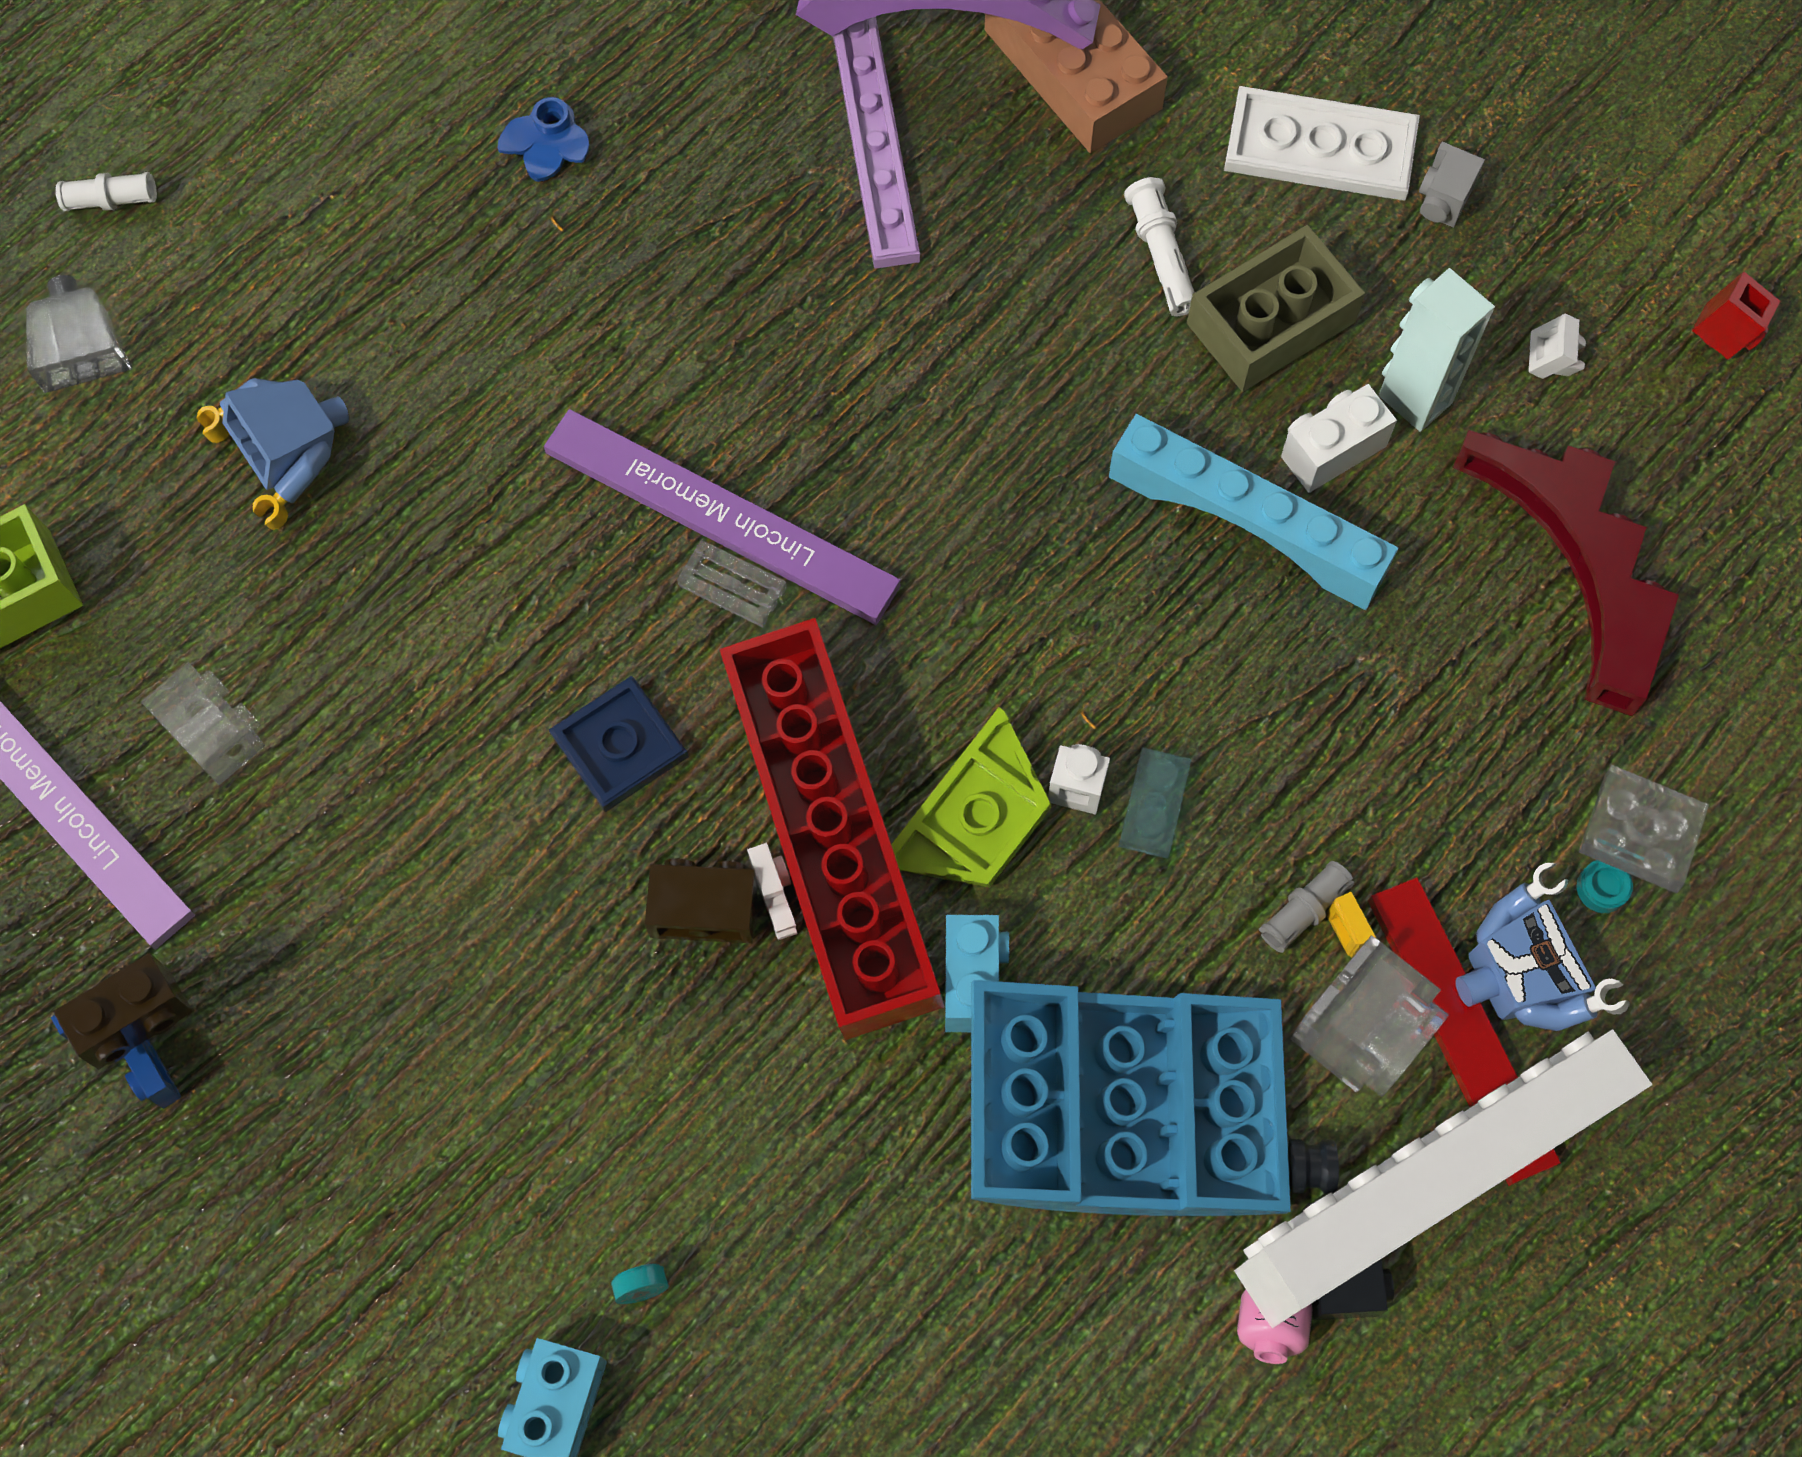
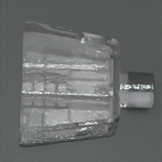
[26,275,132,393]

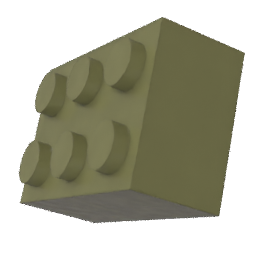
[1187,225,1365,392]

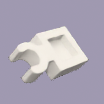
[747,843,798,940]

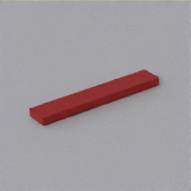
[1368,877,1561,1186]

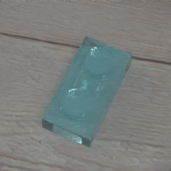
[1118,747,1192,859]

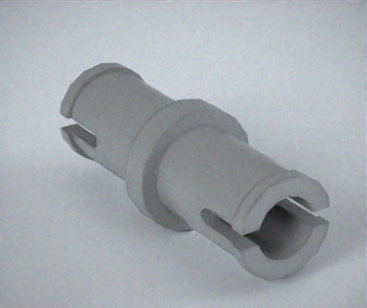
[1259,861,1354,953]

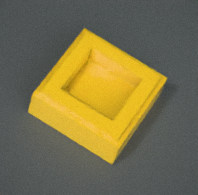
[1326,892,1376,958]

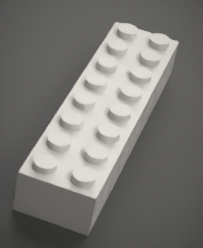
[1234,1029,1652,1328]

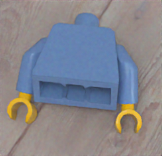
[197,378,349,530]

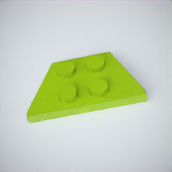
[891,707,1052,888]

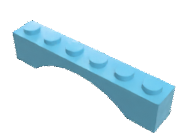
[1109,414,1398,610]

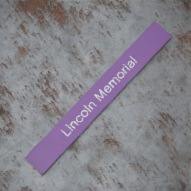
[544,409,901,625]

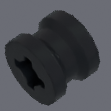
[1288,1139,1339,1194]

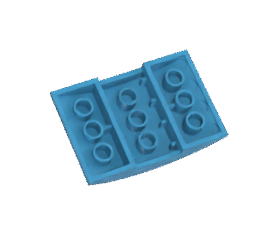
[971,980,1291,1216]

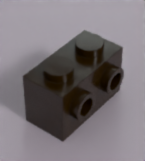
[645,858,758,944]
[53,953,193,1070]

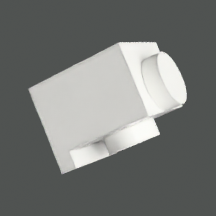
[1048,744,1110,815]

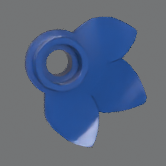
[498,97,589,182]

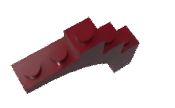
[1453,430,1679,717]

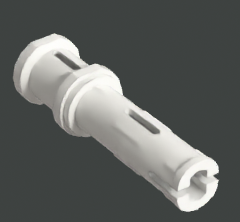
[1124,177,1195,316]

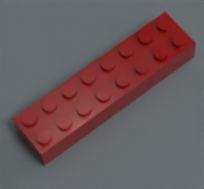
[719,618,944,1040]

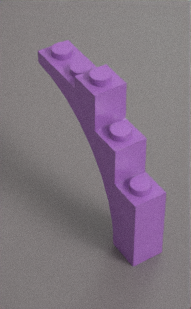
[796,0,1100,49]

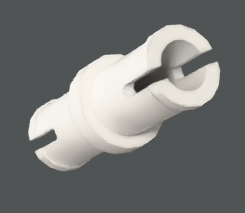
[56,172,157,212]

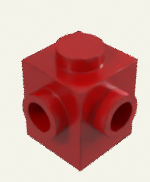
[1692,272,1780,360]

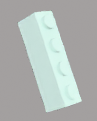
[1378,268,1495,432]

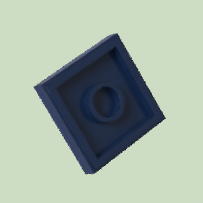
[549,676,689,812]

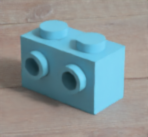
[945,915,1009,1032]
[498,1338,607,1457]

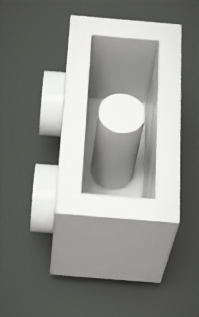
[1281,384,1397,493]

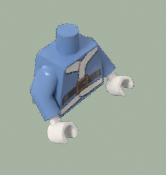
[1455,863,1630,1031]

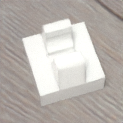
[1529,313,1586,379]

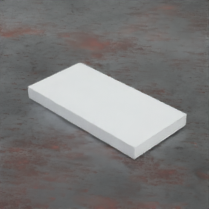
[1224,86,1420,201]

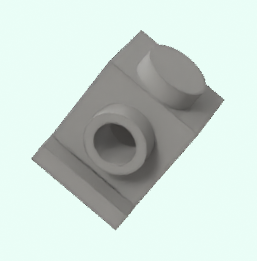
[1419,142,1485,228]

